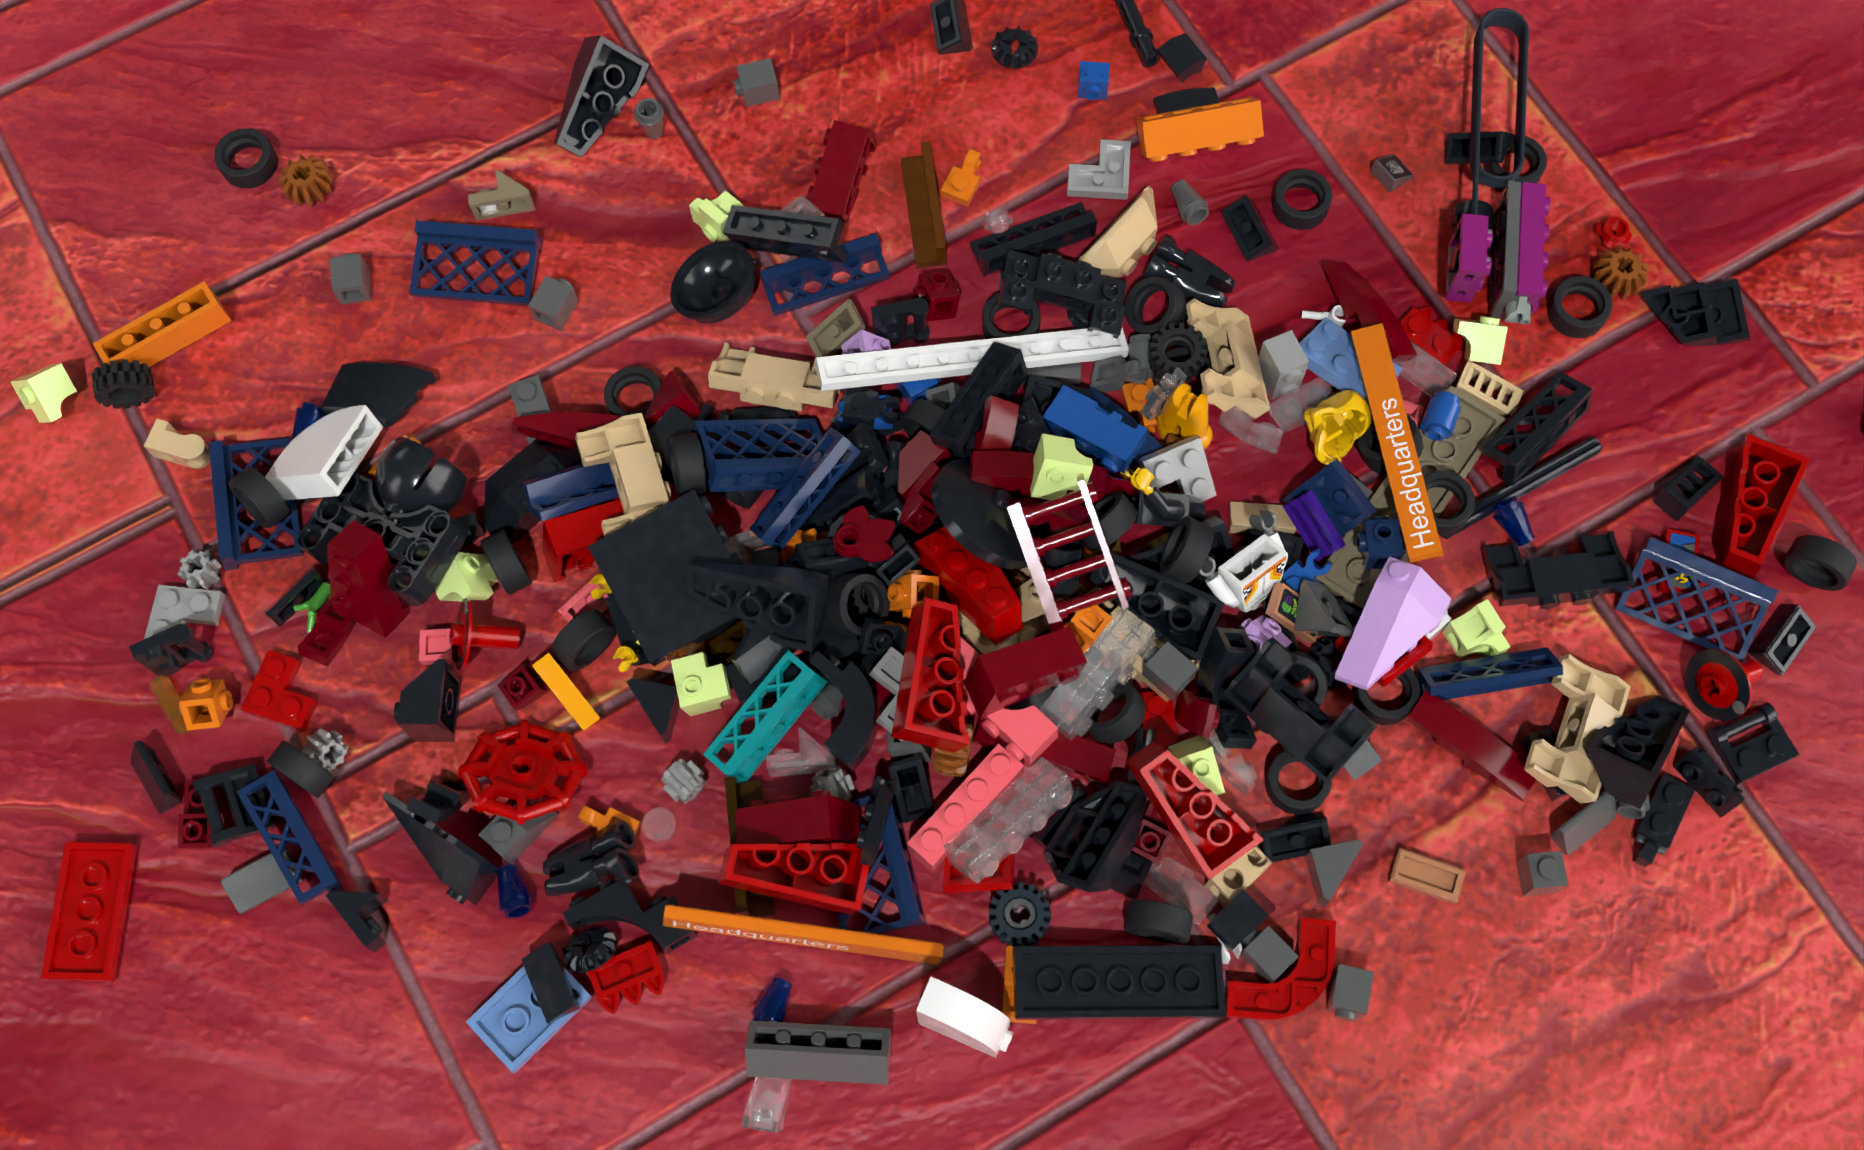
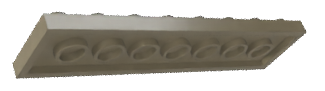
[1316,385,1505,613]

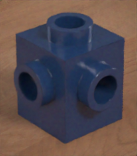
[1356,516,1406,570]

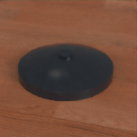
[931,458,1048,570]

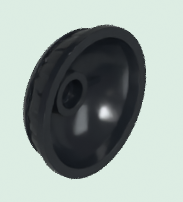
[670,241,755,323]

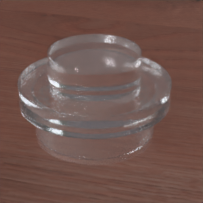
[983,208,1013,234]
[642,808,676,842]

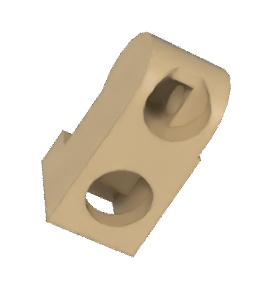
[144,419,211,469]
[1204,846,1272,908]

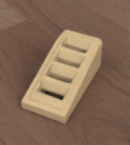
[1455,361,1524,418]

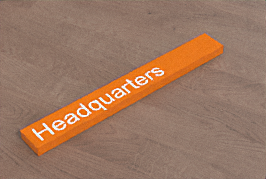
[1351,323,1443,563]
[663,904,944,965]

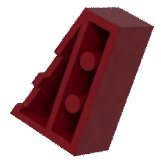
[806,120,877,223]
[327,520,410,638]
[964,626,1087,719]
[736,790,860,844]

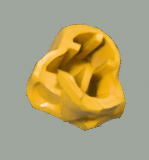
[1303,390,1372,465]

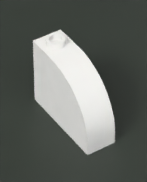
[265,405,383,500]
[916,977,1014,1058]

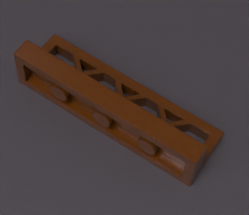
[901,141,947,269]

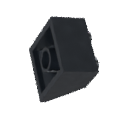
[394,659,461,742]

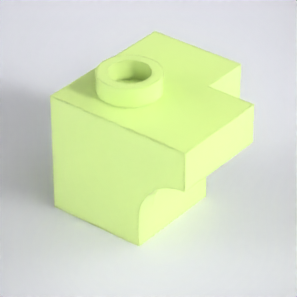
[689,190,744,242]
[1453,316,1508,365]
[10,363,77,423]
[1030,433,1093,500]
[434,552,498,602]
[1442,599,1511,660]
[671,652,732,716]
[1169,735,1225,795]

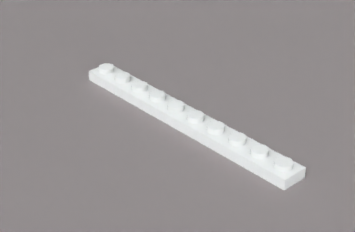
[815,328,1129,391]

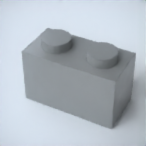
[1258,330,1309,401]

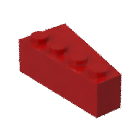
[1720,434,1811,579]
[542,496,673,582]
[914,526,1023,646]
[891,597,970,753]
[1125,741,1264,880]
[718,843,869,915]

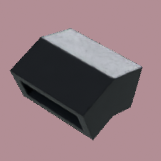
[1157,33,1207,82]
[871,533,921,586]

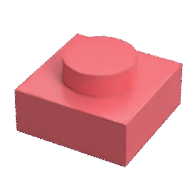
[419,628,455,665]

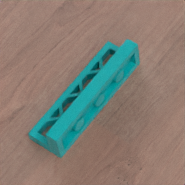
[703,650,828,783]

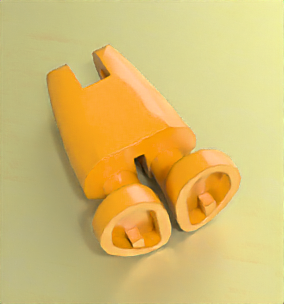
[1156,383,1213,450]

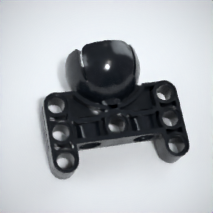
[297,437,468,607]

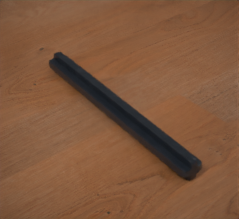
[1441,437,1602,539]

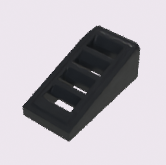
[1653,456,1724,521]

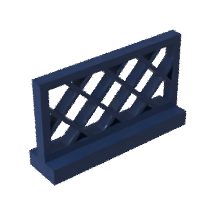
[409,220,543,306]
[693,418,833,492]
[209,438,303,571]
[1614,537,1779,663]
[828,794,927,935]

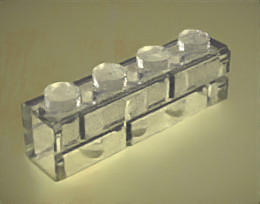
[1039,608,1156,741]
[943,757,1074,884]

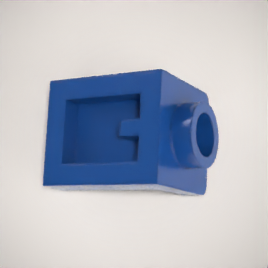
[1077,61,1110,101]

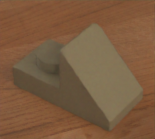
[468,170,536,221]
[806,299,865,357]

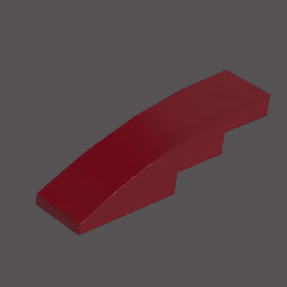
[1323,261,1417,361]
[512,412,647,449]
[970,451,1107,500]
[1407,690,1537,802]
[972,719,1116,783]

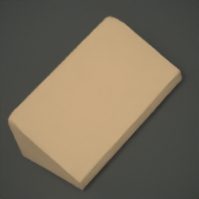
[1229,502,1296,536]

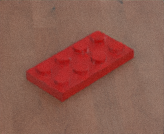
[41,842,137,982]

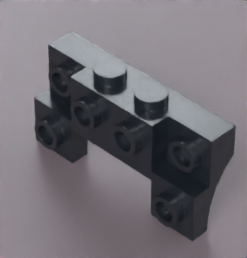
[997,250,1127,339]
[1482,531,1635,609]
[1223,637,1378,784]

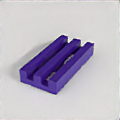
[1283,489,1346,562]

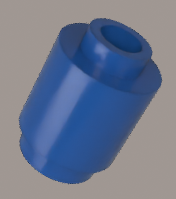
[1420,391,1461,441]

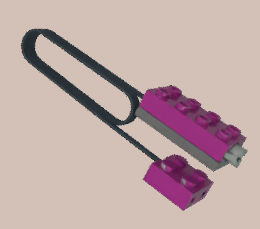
[1445,8,1550,324]

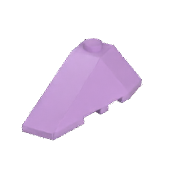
[1335,557,1451,690]

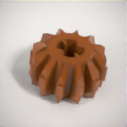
[279,154,333,207]
[1593,245,1649,300]
[932,723,974,777]

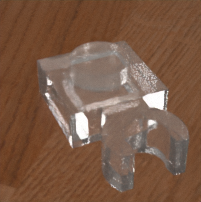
[1141,367,1187,421]

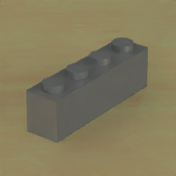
[745,1021,891,1085]

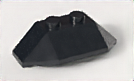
[484,440,582,544]
[1043,780,1148,892]

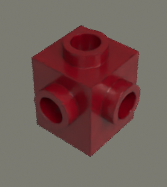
[913,270,960,322]

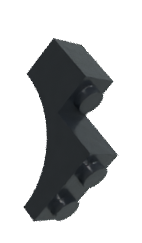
[562,878,698,954]

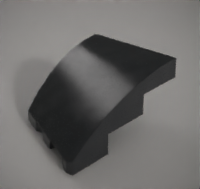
[1641,279,1750,346]
[320,362,437,427]

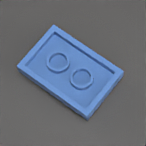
[1299,317,1403,407]
[466,966,593,1074]

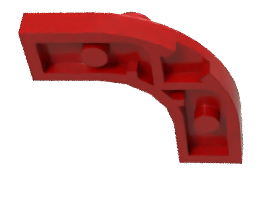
[1225,917,1336,1021]

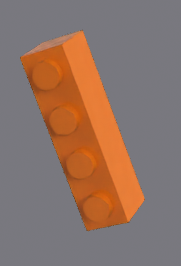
[1136,96,1264,161]
[92,281,231,367]

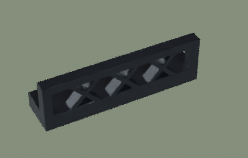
[970,202,1097,277]
[723,205,847,263]
[930,342,1028,459]
[1482,371,1593,487]

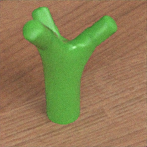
[293,582,331,633]

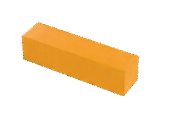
[532,653,600,731]

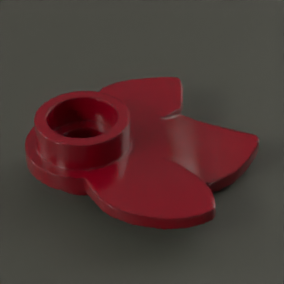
[833,505,895,563]

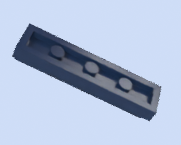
[760,233,890,317]
[749,427,861,552]
[522,462,619,521]
[1418,647,1563,700]
[237,770,344,905]

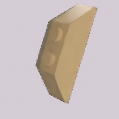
[1076,186,1157,280]

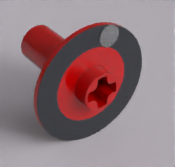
[449,598,520,671]
[1685,649,1762,721]

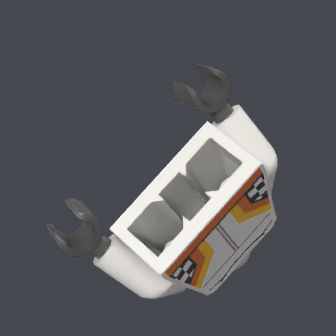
[1198,509,1288,612]

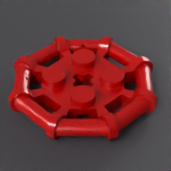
[458,720,588,825]

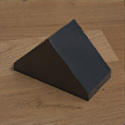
[626,678,680,744]
[888,755,935,823]
[1207,885,1276,951]

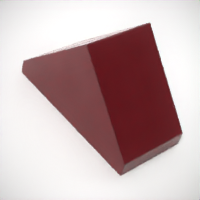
[644,371,701,428]

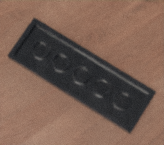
[1012,946,1226,1020]

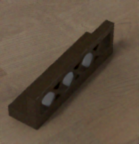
[724,777,775,917]

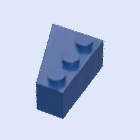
[1043,385,1147,474]

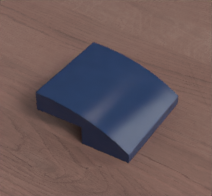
[1283,458,1377,545]

